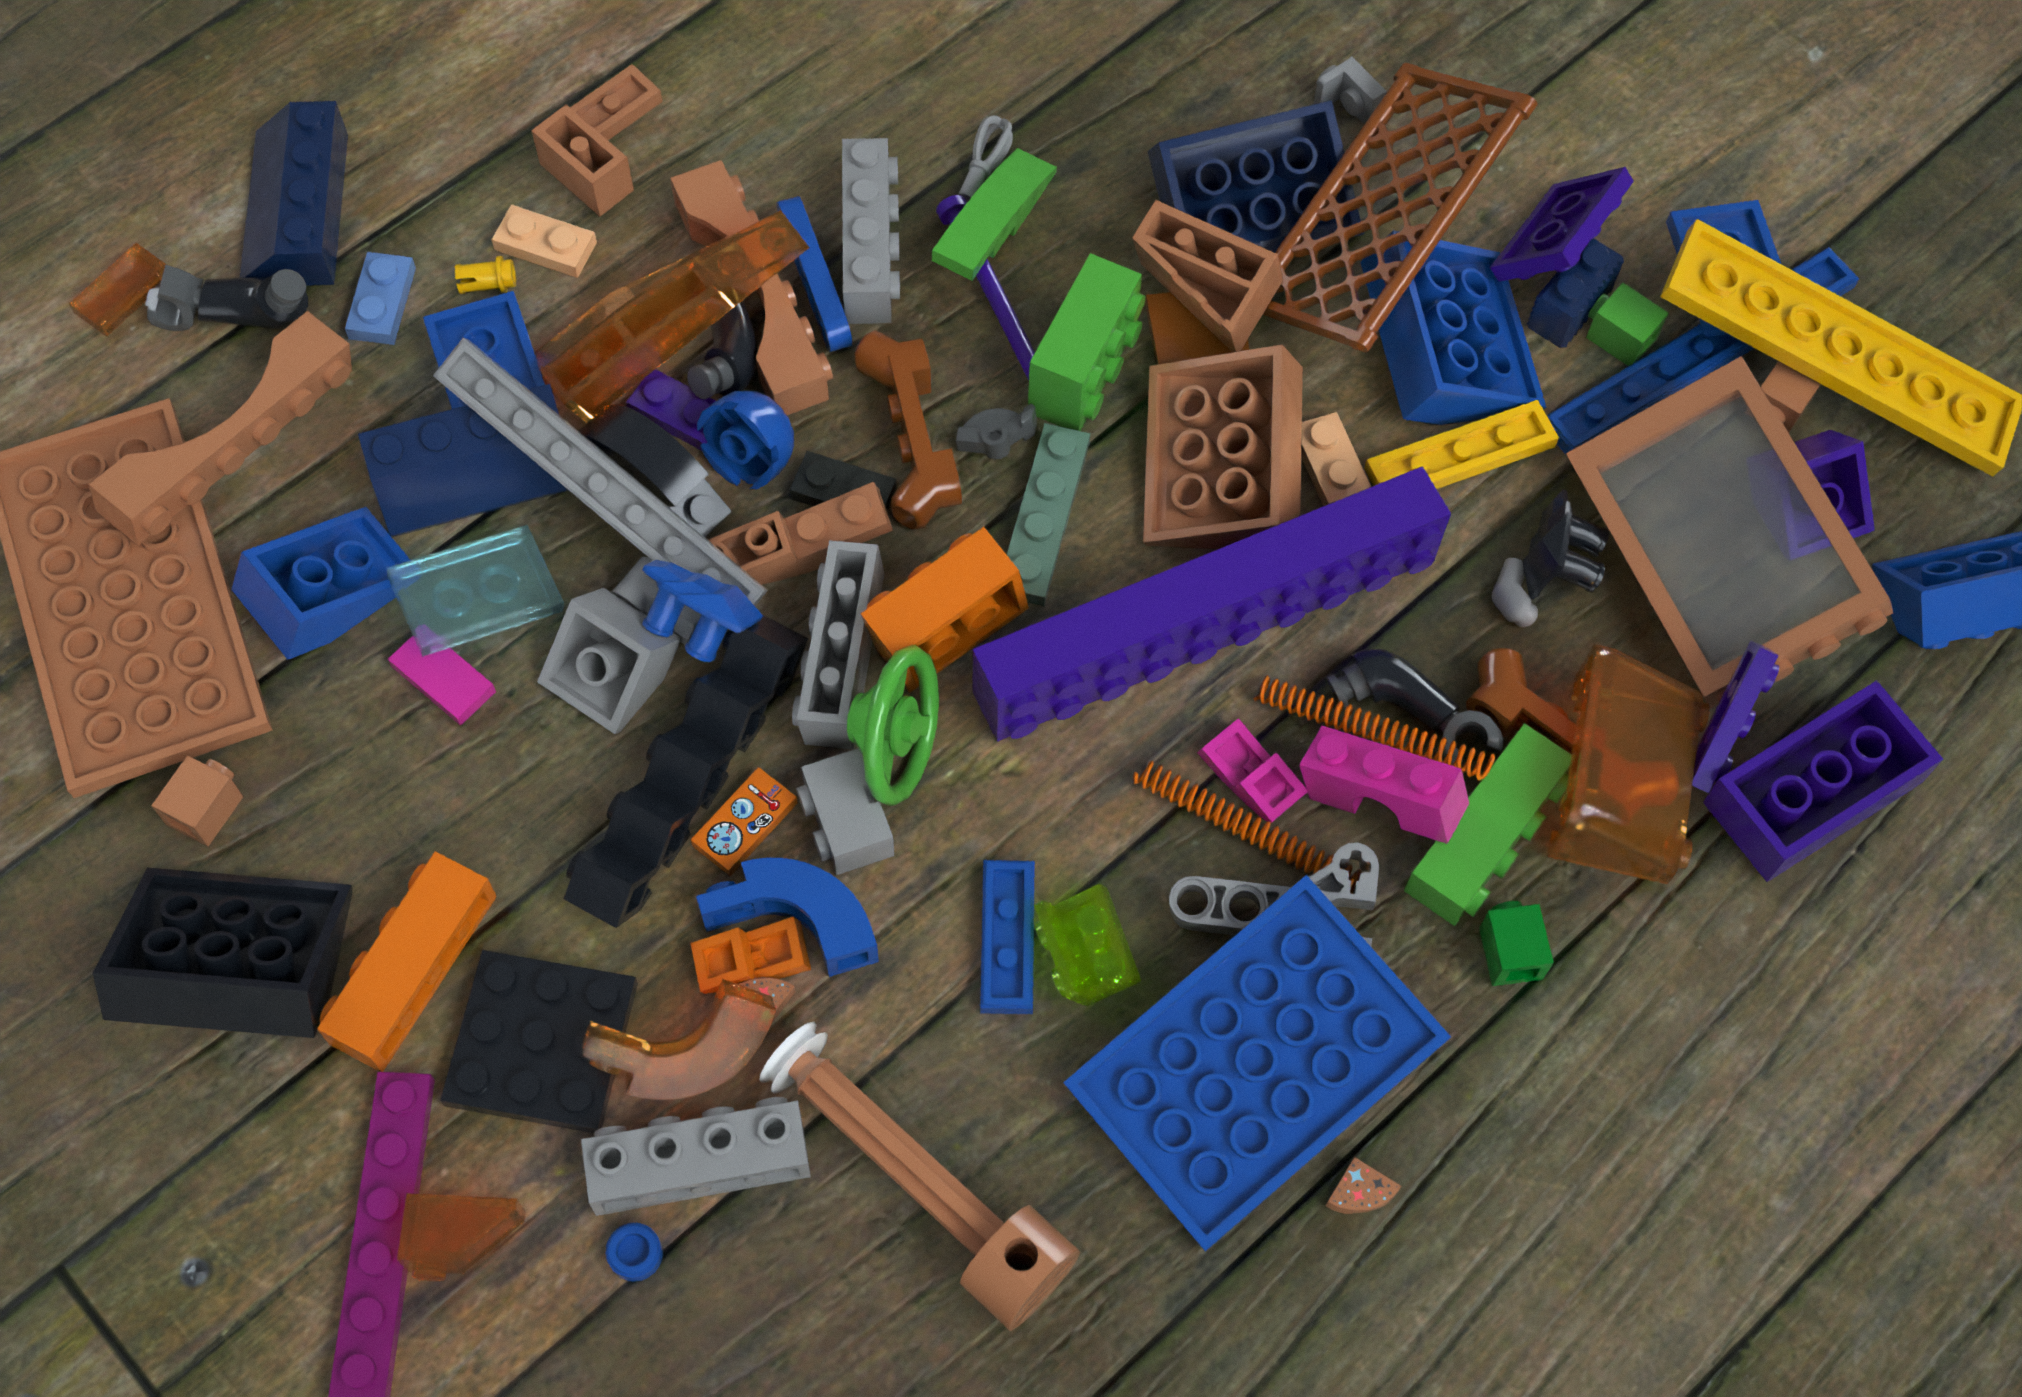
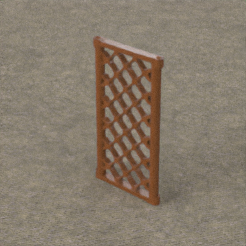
[1263,63,1538,353]

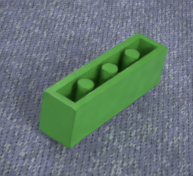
[1404,723,1576,926]

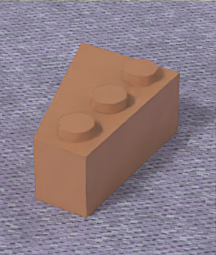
[1132,200,1283,352]

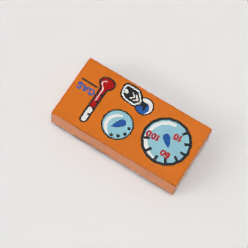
[691,767,798,876]

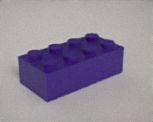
[1703,680,1943,882]

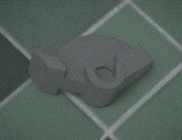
[955,404,1037,459]

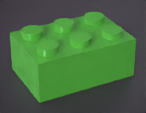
[1028,253,1146,431]

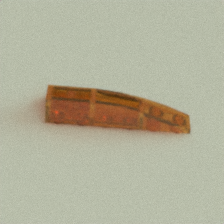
[535,210,810,423]

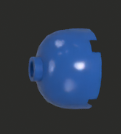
[697,391,794,489]

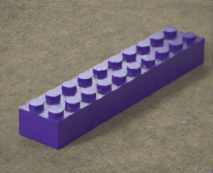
[972,466,1451,742]

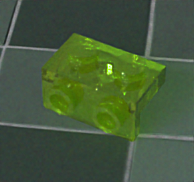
[1034,883,1142,1007]

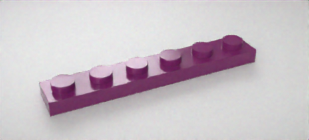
[328,1072,435,1397]

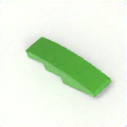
[932,148,1057,281]

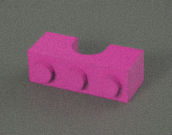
[1299,726,1469,844]

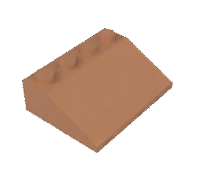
[1143,344,1303,549]

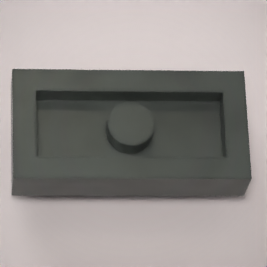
[789,451,897,511]

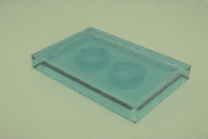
[387,525,564,657]

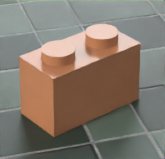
[531,105,634,217]

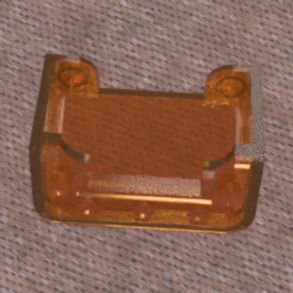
[1547,644,1710,884]

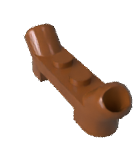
[855,330,962,529]
[1466,648,1676,827]

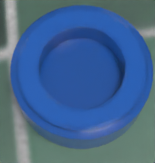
[605,1223,663,1282]

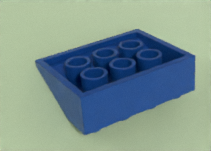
[1360,231,1546,425]

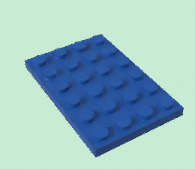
[1063,875,1451,1252]

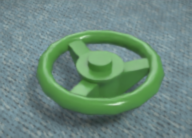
[847,645,939,807]

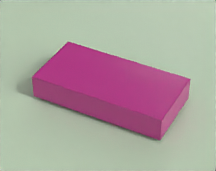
[388,626,496,726]

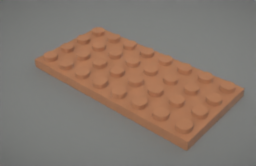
[0,398,273,798]

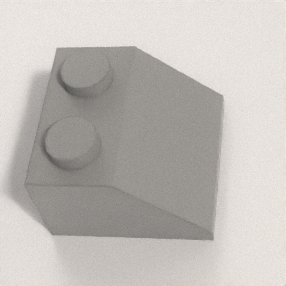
[537,588,682,734]

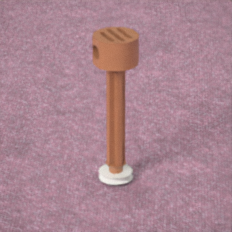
[760,1022,1080,1331]

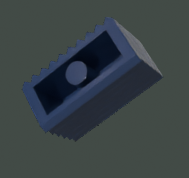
[1526,238,1624,348]

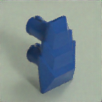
[642,560,763,662]

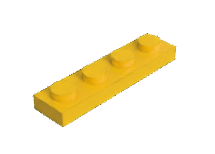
[1364,400,1559,489]

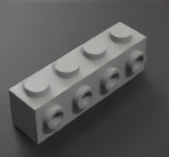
[842,138,900,324]
[792,540,884,749]
[581,1097,811,1216]

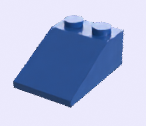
[231,507,423,660]

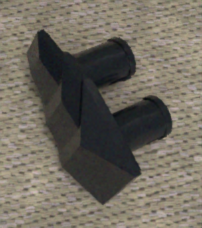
[1522,489,1609,600]

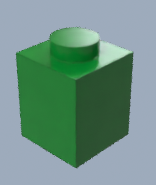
[1479,901,1554,986]

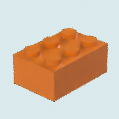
[860,527,1029,693]

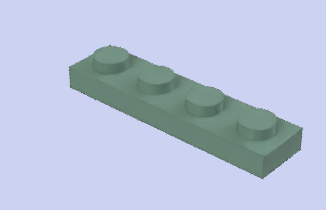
[1007,423,1091,606]

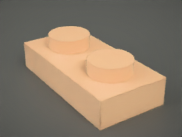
[492,204,597,278]
[1301,412,1372,506]

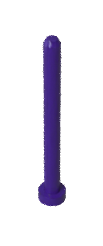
[936,195,1035,380]

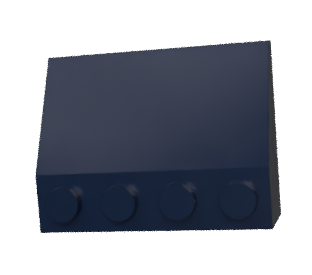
[1147,100,1364,253]

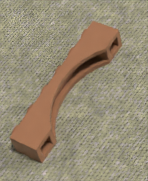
[670,160,833,415]
[88,311,352,545]

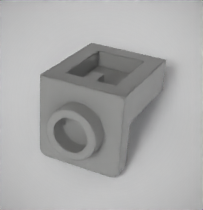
[1314,57,1387,124]

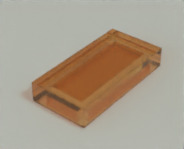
[69,243,167,337]

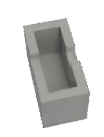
[796,748,894,875]

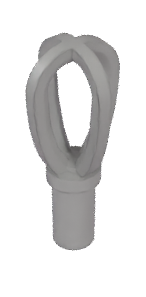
[958,115,1013,202]

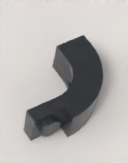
[579,404,732,537]

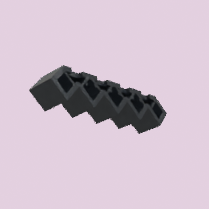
[564,615,808,928]

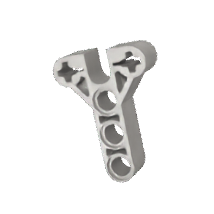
[1169,842,1379,946]

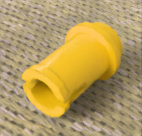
[455,256,516,294]

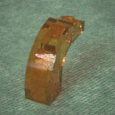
[583,979,776,1100]

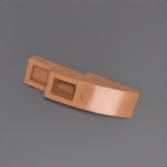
[708,482,893,585]

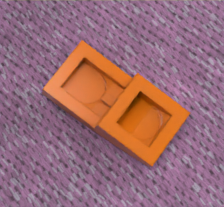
[690,916,811,994]

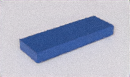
[980,860,1035,1014]

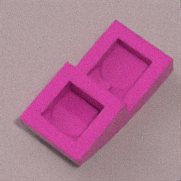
[1197,718,1308,823]

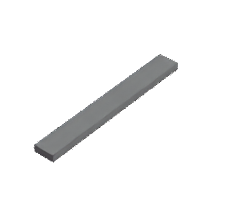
[433,338,768,606]

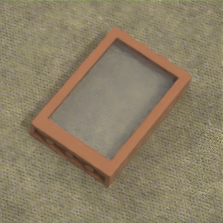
[1566,356,1893,709]

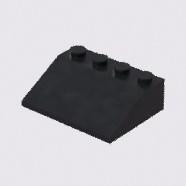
[93,867,353,1038]

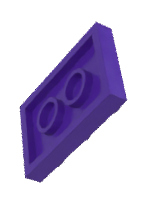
[1490,167,1634,282]

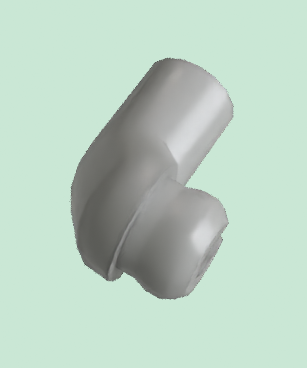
[1492,558,1538,628]

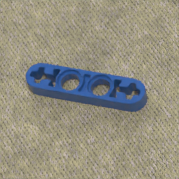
[776,196,852,352]

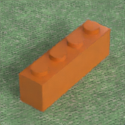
[317,851,497,1072]

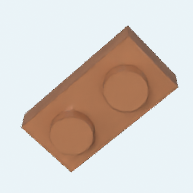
[570,64,663,140]

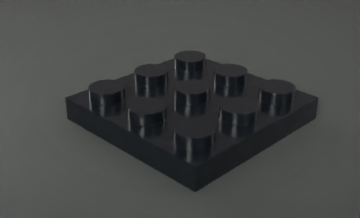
[440,950,638,1133]

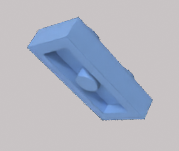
[345,252,416,345]

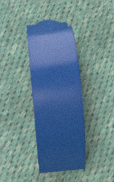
[696,858,879,977]

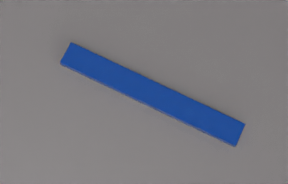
[1547,247,1859,456]

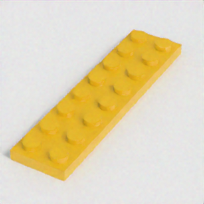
[1660,219,2022,477]

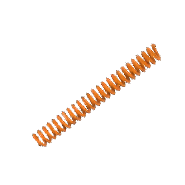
[1253,675,1495,781]
[1133,760,1362,894]

